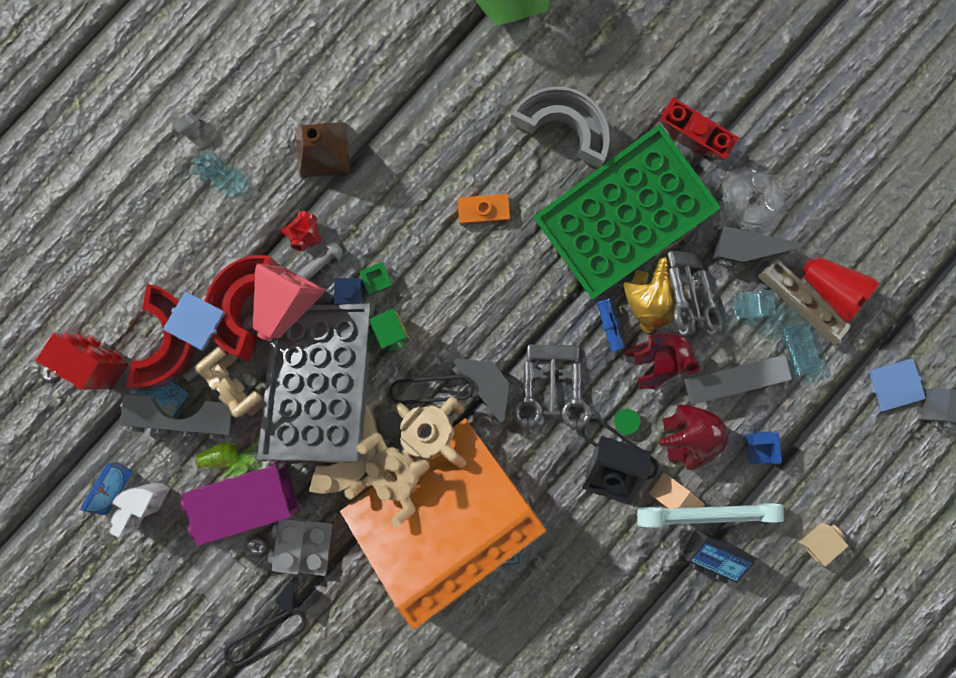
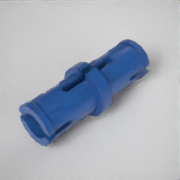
[596,298,627,352]

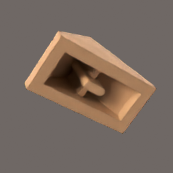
[648,473,705,525]

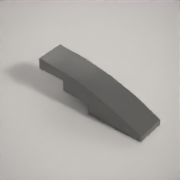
[684,355,792,405]

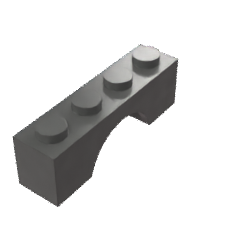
[120,393,233,439]

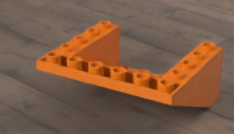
[340,418,546,630]

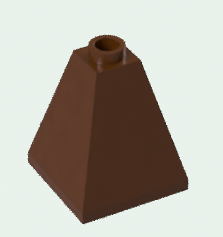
[295,122,351,178]

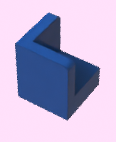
[745,431,782,464]

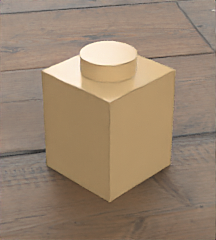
[799,522,848,567]

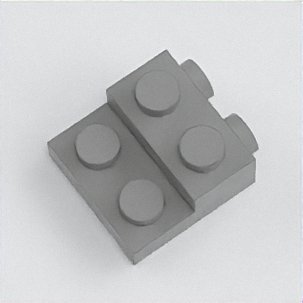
[268,517,334,576]

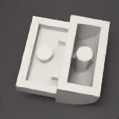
[109,483,170,537]

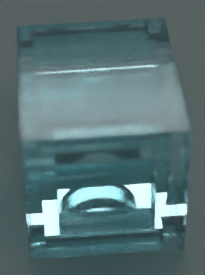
[733,290,776,320]

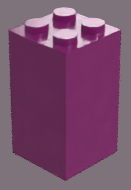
[181,461,300,546]

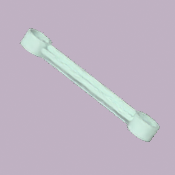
[637,503,784,527]

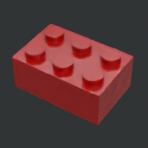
[35,331,129,390]

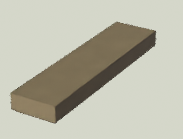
[758,257,851,345]

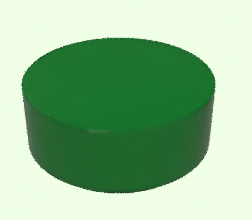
[613,409,640,435]

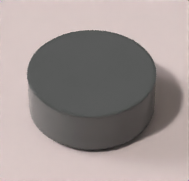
[379,412,403,438]

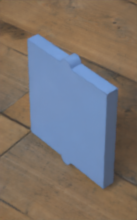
[163,291,225,351]
[869,358,926,411]

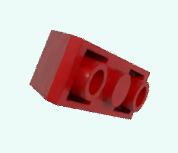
[659,97,739,161]

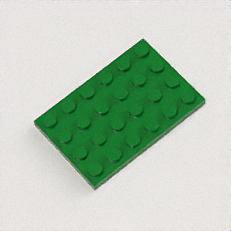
[533,124,721,300]

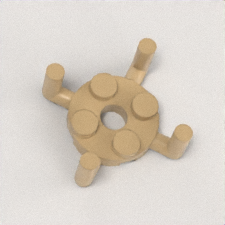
[196,347,265,418]
[394,397,466,468]
[345,433,429,527]

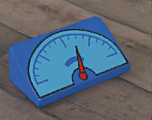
[81,462,132,515]

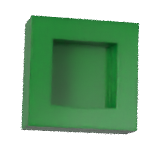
[359,262,393,296]

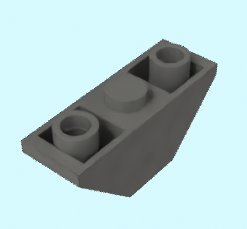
[452,358,509,423]

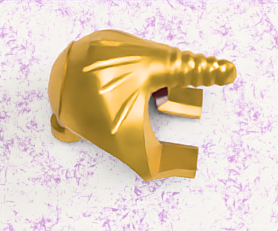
[623,257,688,333]

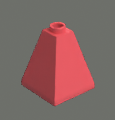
[253,264,325,341]

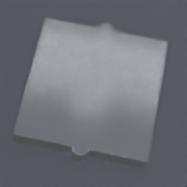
[184,542,246,605]

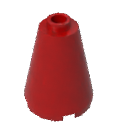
[802,256,880,323]

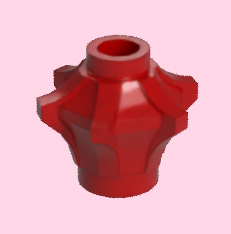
[281,211,322,251]

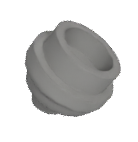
[174,111,200,139]

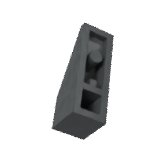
[712,226,800,268]

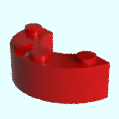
[205,255,280,362]
[126,284,195,391]

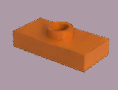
[457,194,510,225]

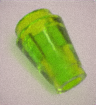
[196,442,238,468]

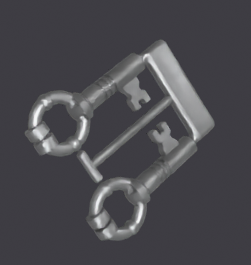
[667,251,722,335]
[513,344,592,430]

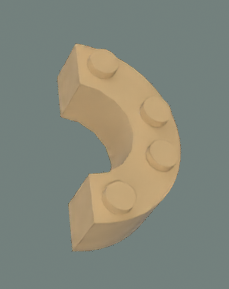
[309,404,380,493]

